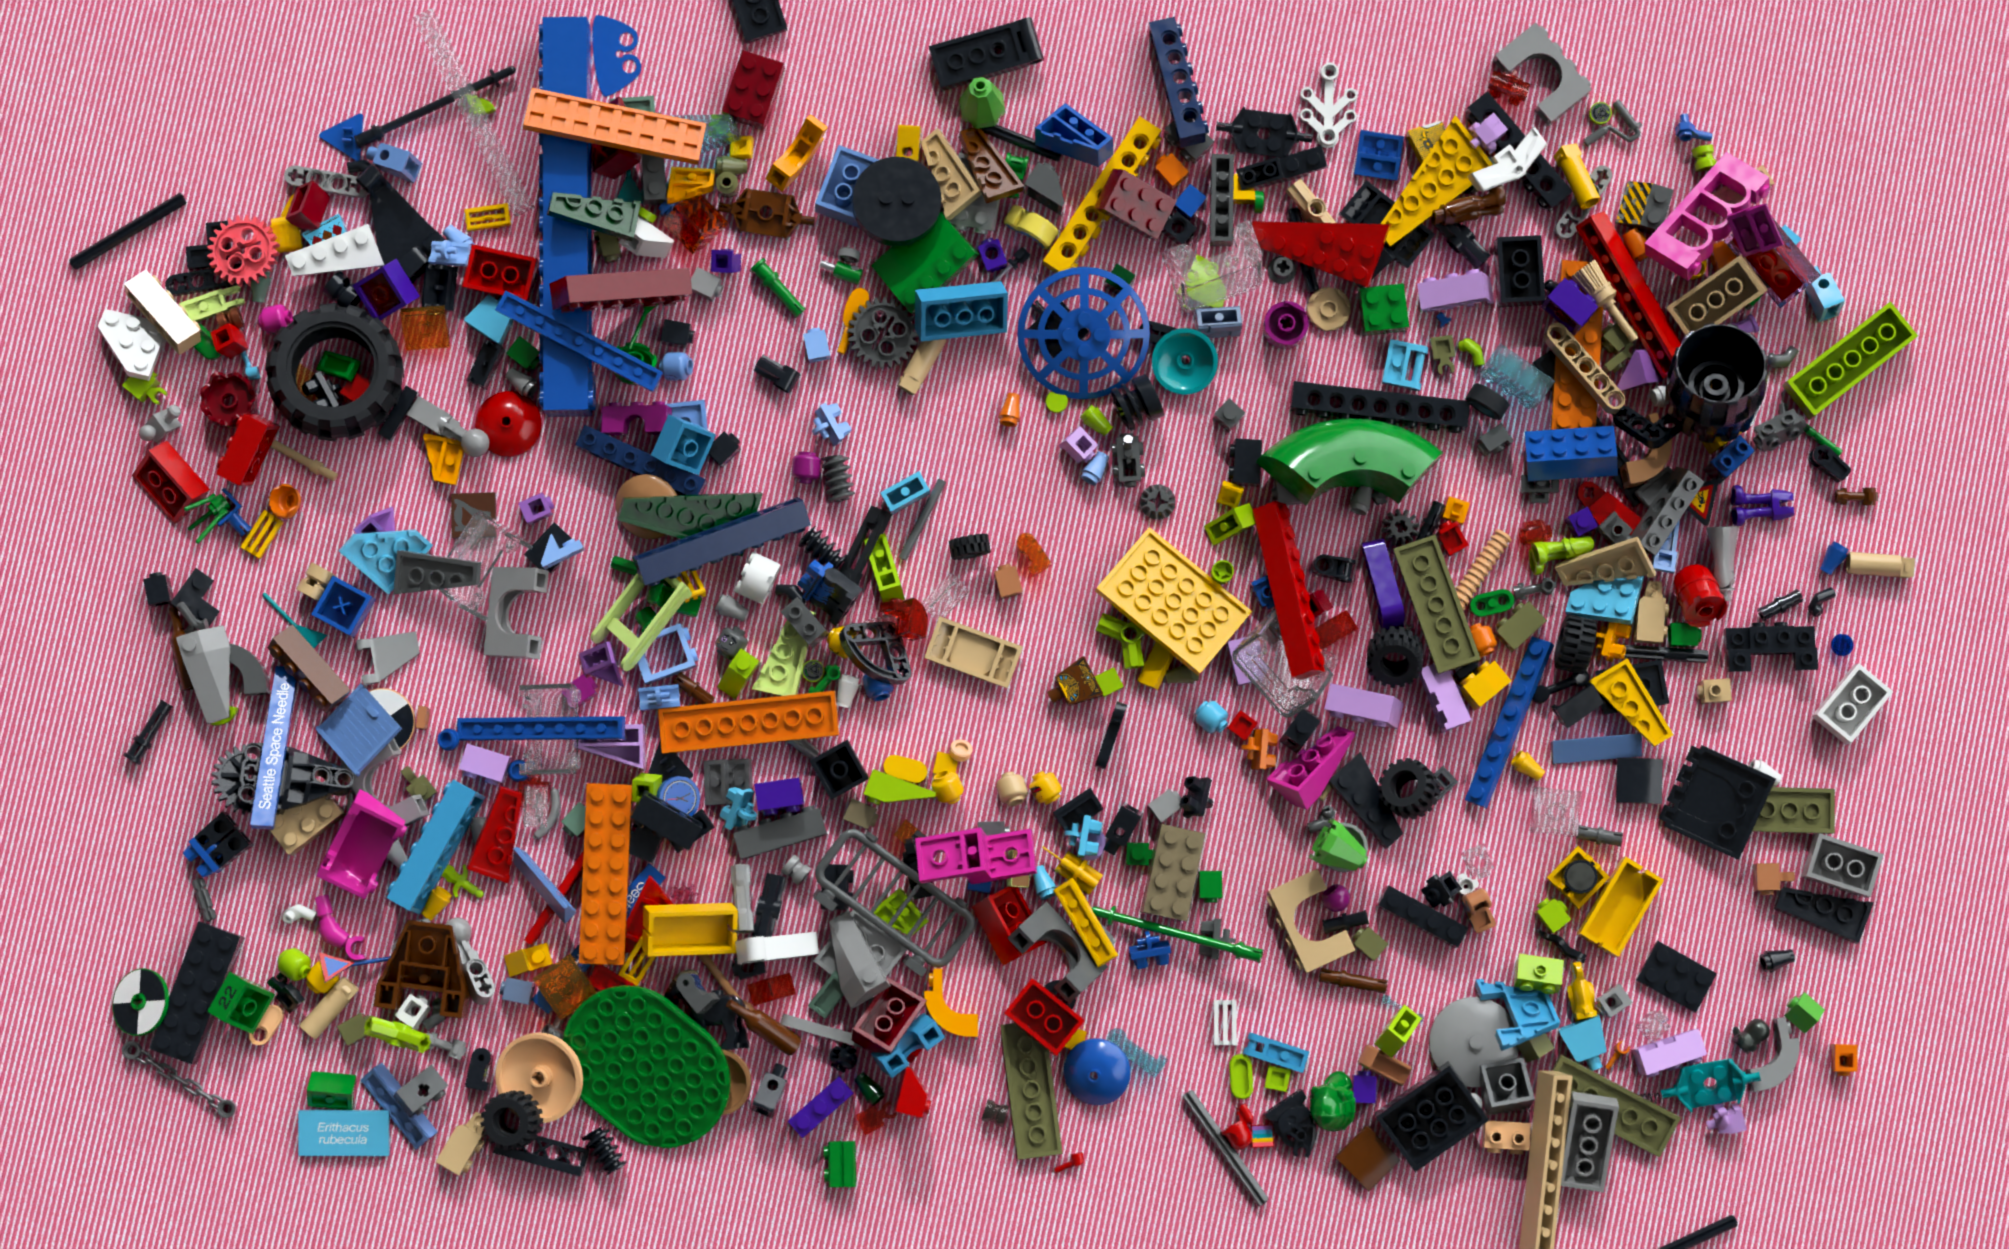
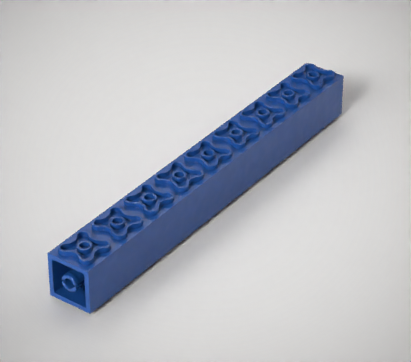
[539,17,596,417]

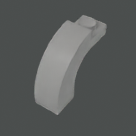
[1746,1017,1800,1092]

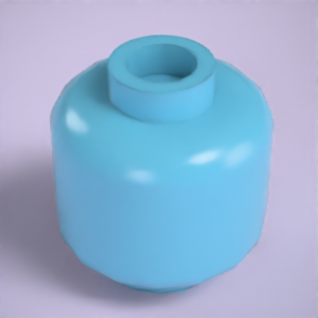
[1195,701,1228,734]

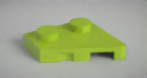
[874,887,929,936]

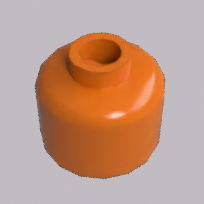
[1469,623,1497,658]

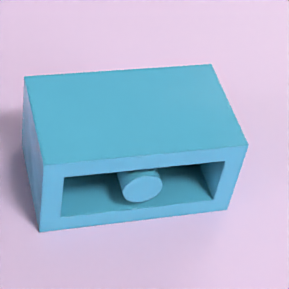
[880,471,930,515]

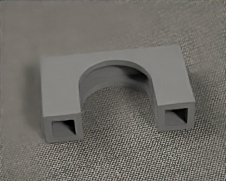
[1493,22,1592,127]
[483,567,549,660]
[339,738,430,826]

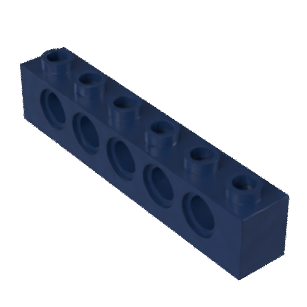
[1149,17,1209,148]
[575,425,707,495]

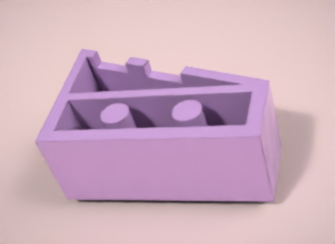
[1417,269,1494,312]
[576,724,646,771]

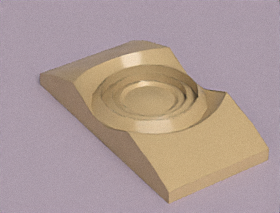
[924,616,1023,689]

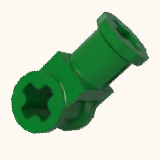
[1005,152,1029,199]

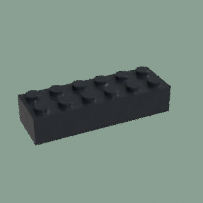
[149,921,245,1064]

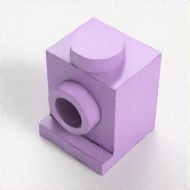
[1059,426,1098,464]

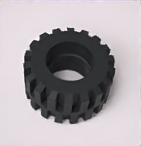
[1554,614,1597,674]
[1366,626,1423,688]
[1378,758,1440,819]
[480,1090,543,1150]

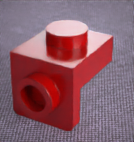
[1436,520,1469,557]

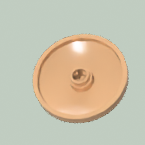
[495,1032,583,1123]

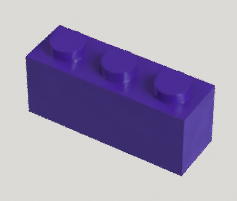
[788,1076,854,1138]

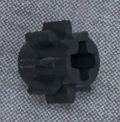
[830,1043,858,1073]

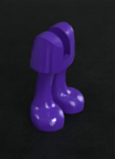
[1730,485,1795,526]

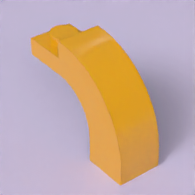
[765,114,828,192]
[924,968,978,1037]

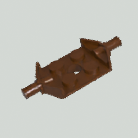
[718,188,815,240]

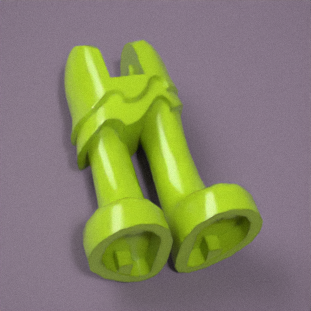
[1529,536,1594,575]

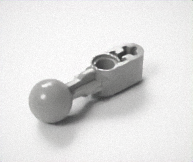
[407,396,490,457]
[445,917,495,1005]

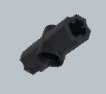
[1431,221,1491,269]
[752,873,786,937]

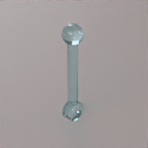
[1381,995,1424,1022]

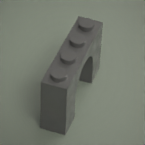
[1007,901,1108,1004]

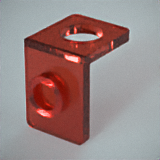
[518,777,551,808]

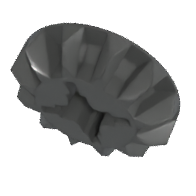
[1140,484,1176,520]

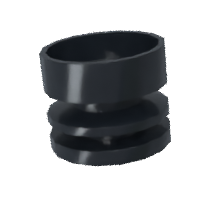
[1111,374,1165,432]

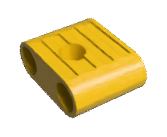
[271,217,303,253]

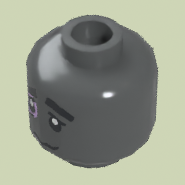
[715,626,748,660]

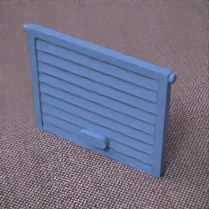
[316,683,402,776]

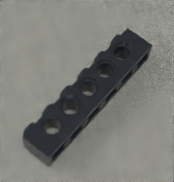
[1465,91,1573,212]

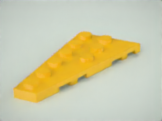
[1381,115,1493,248]

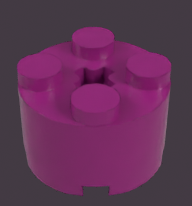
[1263,301,1309,349]

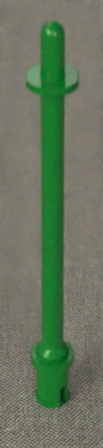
[1091,906,1264,963]

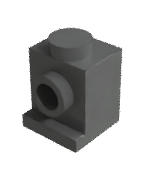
[1477,423,1514,456]
[1596,511,1633,545]

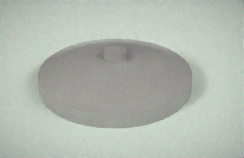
[1429,997,1519,1087]

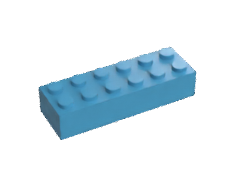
[387,779,486,914]

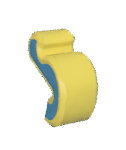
[1004,205,1059,249]

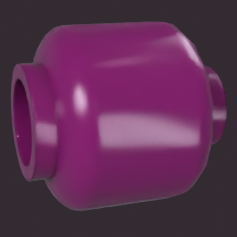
[791,452,821,484]

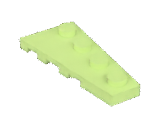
[752,611,816,696]

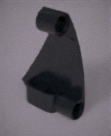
[355,164,445,284]

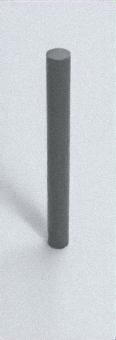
[899,478,946,561]

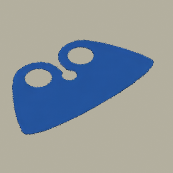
[592,15,641,96]

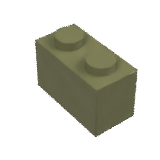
[1494,601,1547,652]

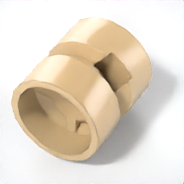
[296,562,337,601]

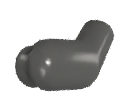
[1767,345,1799,368]
[1307,805,1335,834]
[422,998,446,1031]

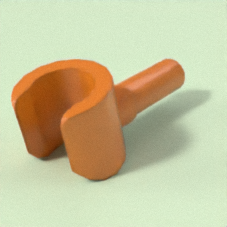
[1605,1041,1630,1070]

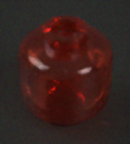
[1518,519,1552,549]

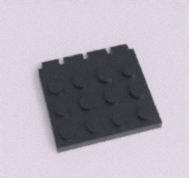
[1658,745,1776,860]

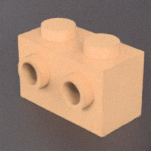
[1482,1120,1531,1155]

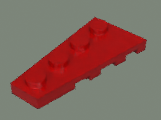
[466,785,522,884]

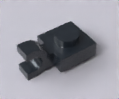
[267,972,305,1014]

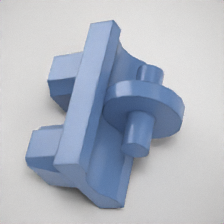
[638,684,681,711]

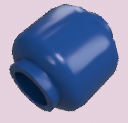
[862,674,894,701]

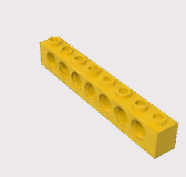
[1043,116,1162,279]

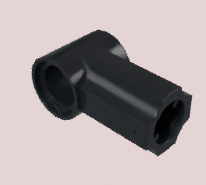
[754,354,801,394]

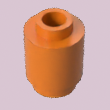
[1622,228,1648,262]

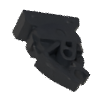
[1263,1089,1317,1157]

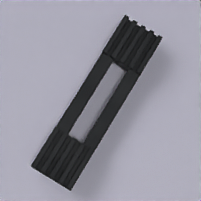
[840,505,892,585]

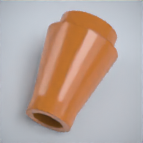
[998,393,1020,427]

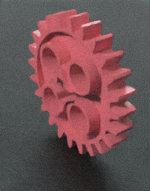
[207,215,280,287]

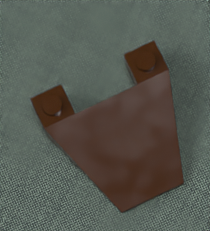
[373,920,470,1018]

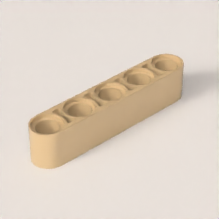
[1544,323,1625,414]

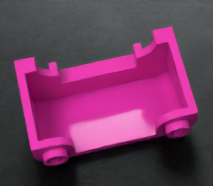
[316,789,407,899]

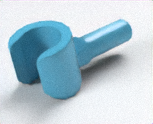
[241,351,260,380]

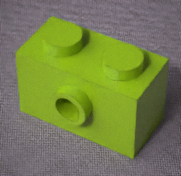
[1513,953,1564,994]

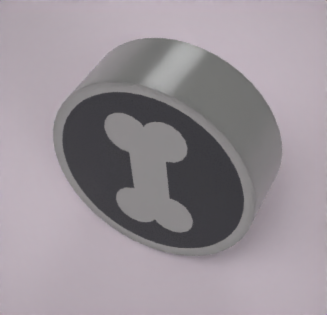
[837,247,860,263]

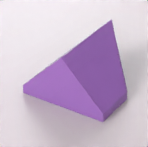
[1617,350,1663,391]
[353,506,395,534]
[579,641,624,687]

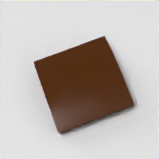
[1335,1125,1400,1192]

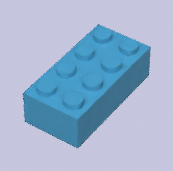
[915,281,1008,341]

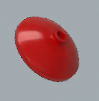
[475,391,542,457]

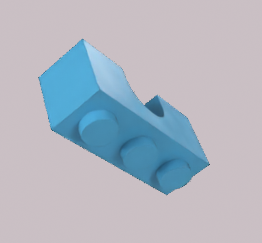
[870,1013,945,1078]

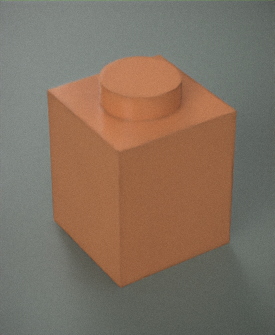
[994,564,1023,599]

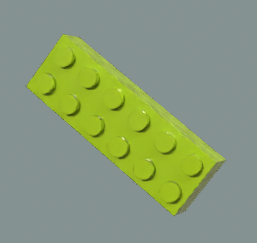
[1782,301,1918,420]

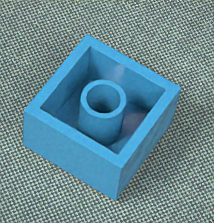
[651,415,716,475]

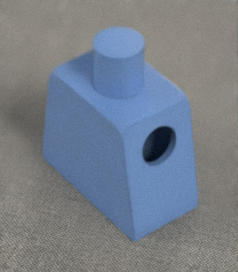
[366,143,423,183]

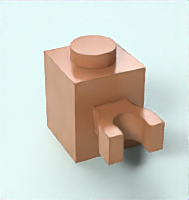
[1753,863,1795,895]

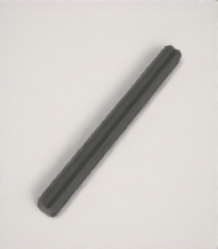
[1182,1090,1269,1206]

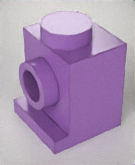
[518,492,555,526]

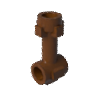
[1835,488,1878,505]

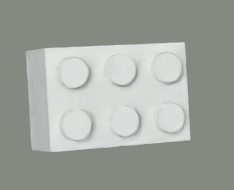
[1811,663,1893,745]

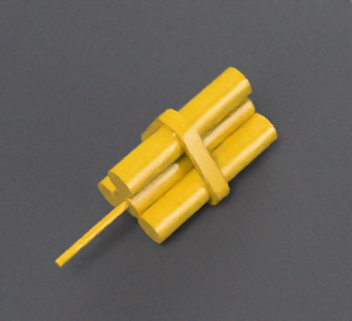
[1042,846,1103,895]

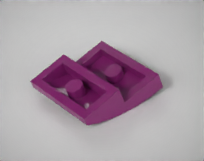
[1726,203,1783,258]

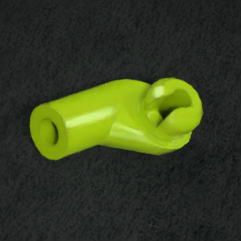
[1458,338,1485,367]

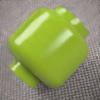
[277,948,311,981]

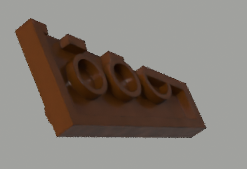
[958,127,1024,204]

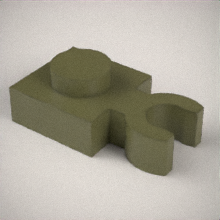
[1429,335,1455,375]

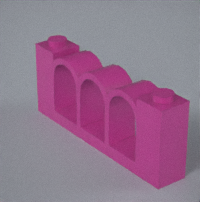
[1644,152,1770,281]

